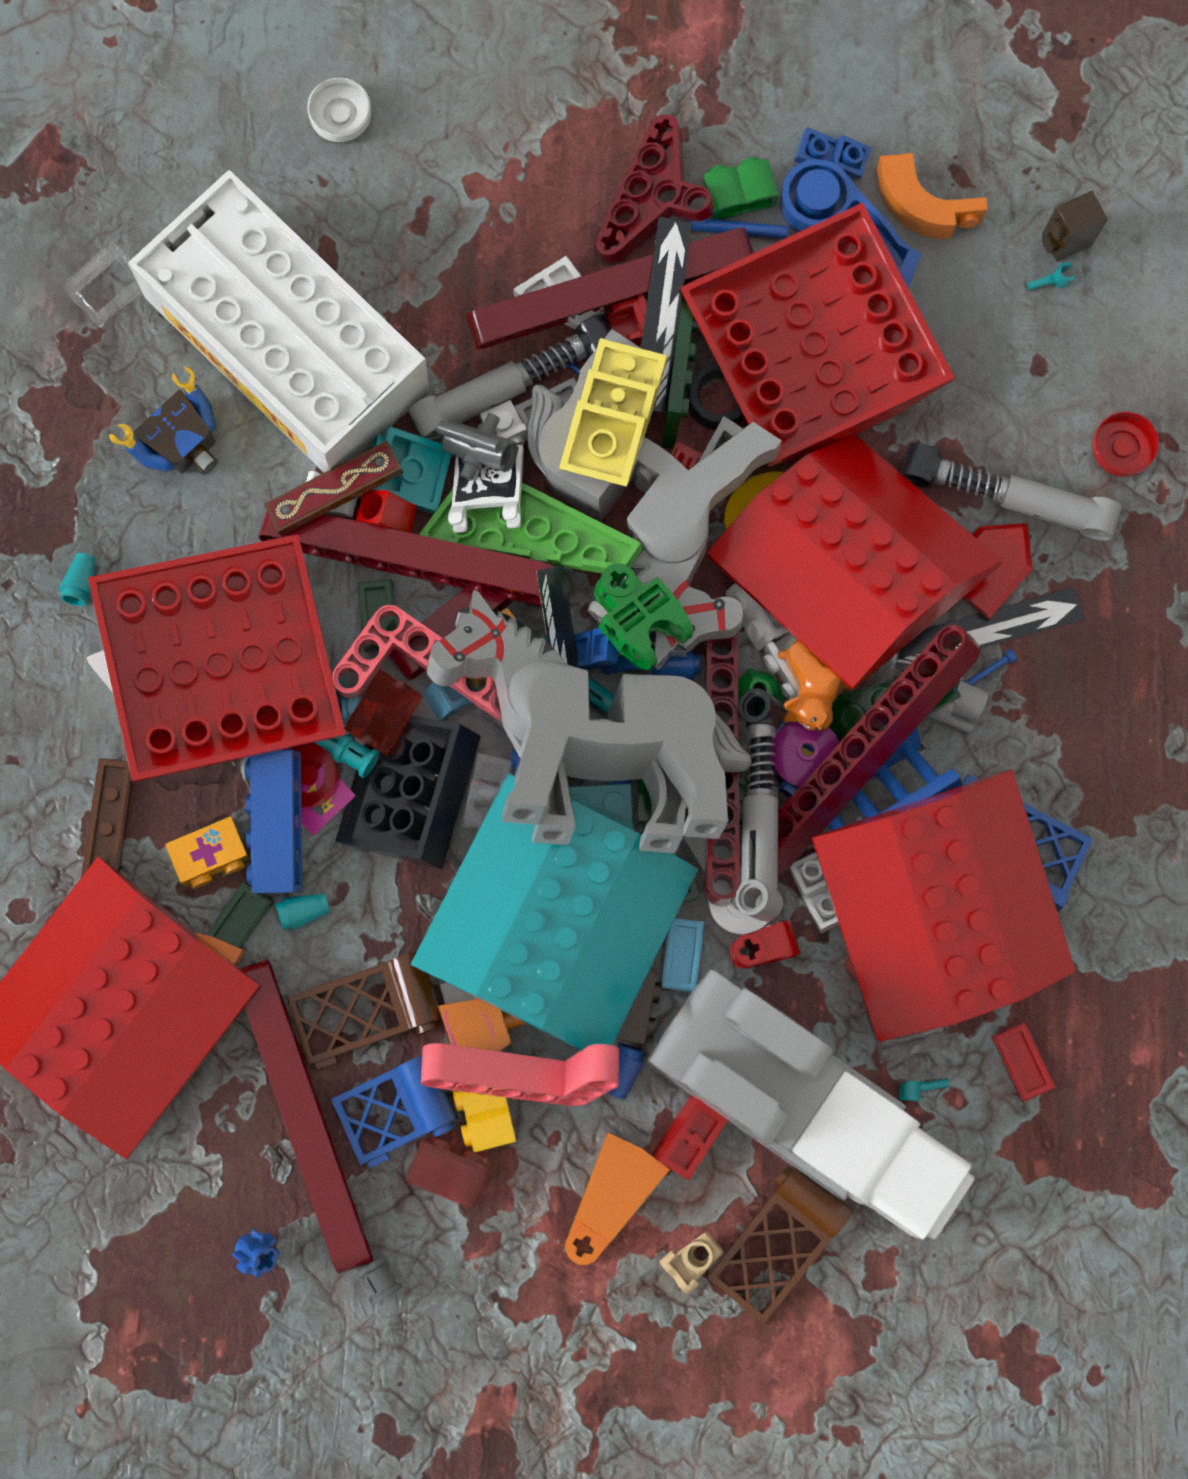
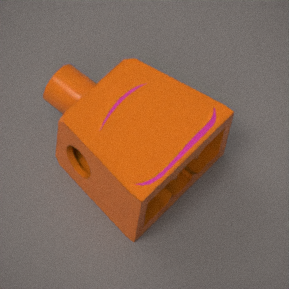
[438,999,527,1052]

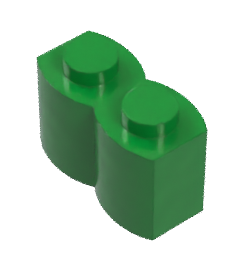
[703,157,779,220]

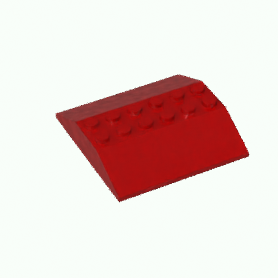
[680,203,955,467]
[706,435,1003,691]
[88,534,346,783]
[811,769,1076,1042]
[0,856,261,1159]

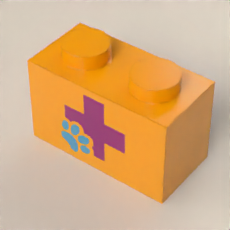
[165,816,251,889]

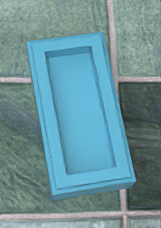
[661,918,704,992]

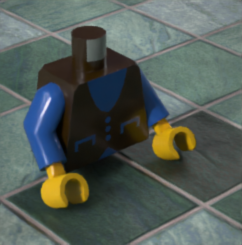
[109,366,218,475]

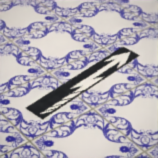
[641,217,692,413]
[536,566,580,668]
[889,587,1085,673]

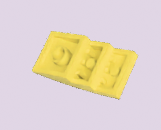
[559,338,668,487]

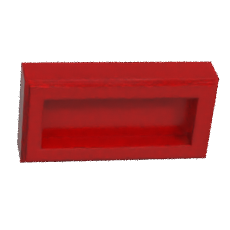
[991,1022,1056,1102]

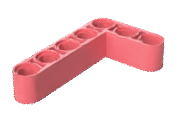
[332,605,502,721]
[421,1043,619,1106]

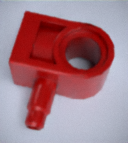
[353,490,418,533]

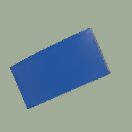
[794,127,871,179]

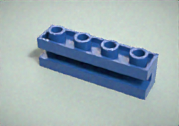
[246,750,302,893]

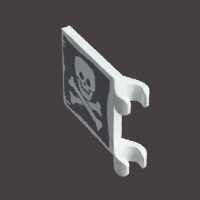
[448,445,524,533]

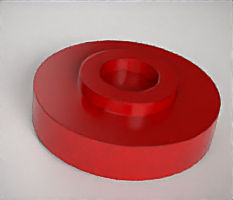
[1092,411,1159,477]
[283,743,340,808]

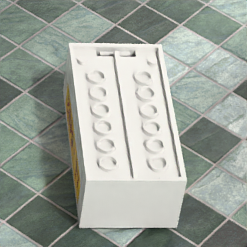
[128,170,430,473]

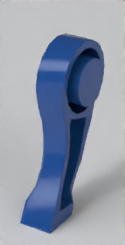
[779,159,921,289]

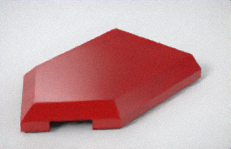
[962,523,1033,620]

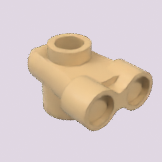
[660,1232,723,1295]

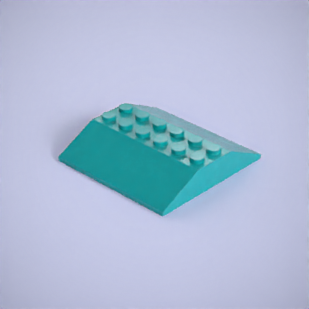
[410,773,698,1051]

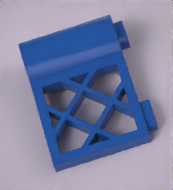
[331,1055,458,1168]

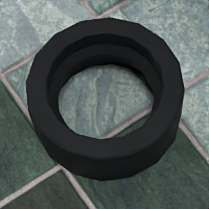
[687,362,744,430]

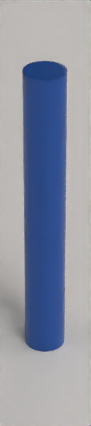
[689,218,788,239]

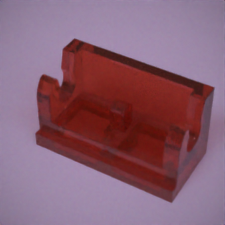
[344,669,423,756]

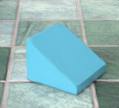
[423,682,472,721]

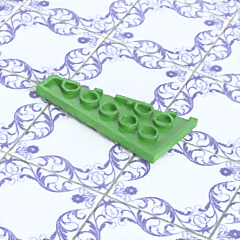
[419,483,644,573]

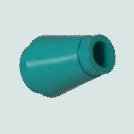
[58,553,96,607]
[275,893,330,931]

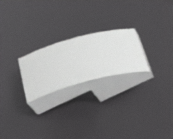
[789,852,839,933]

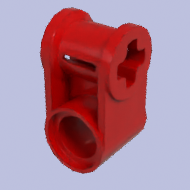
[729,920,801,969]

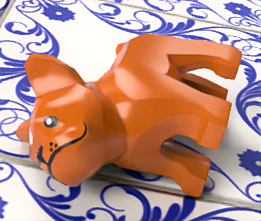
[777,640,858,731]

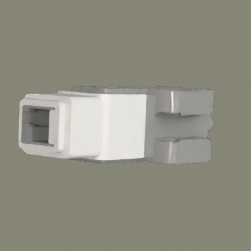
[646,970,975,1239]

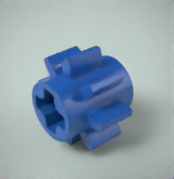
[232,1229,280,1278]

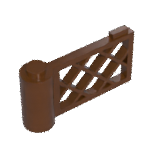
[286,951,442,1070]
[707,1165,854,1325]

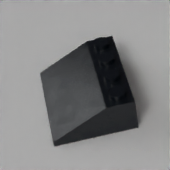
[335,709,481,869]

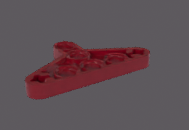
[596,114,715,263]

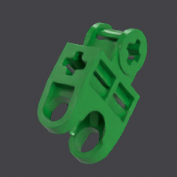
[594,563,693,670]

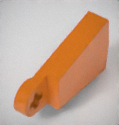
[565,1132,670,1265]

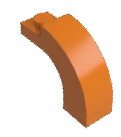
[875,153,988,239]

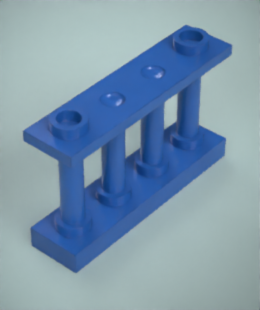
[812,727,962,830]

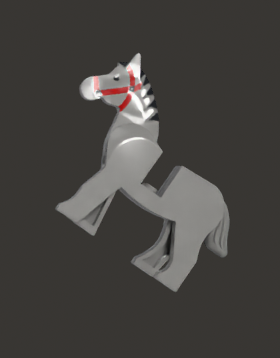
[527,329,782,670]
[427,590,751,854]

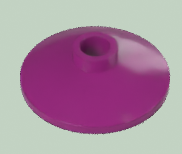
[772,721,839,787]

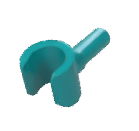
[1026,262,1076,290]
[899,1078,950,1102]

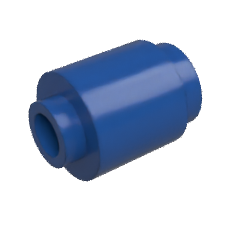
[651,649,701,681]

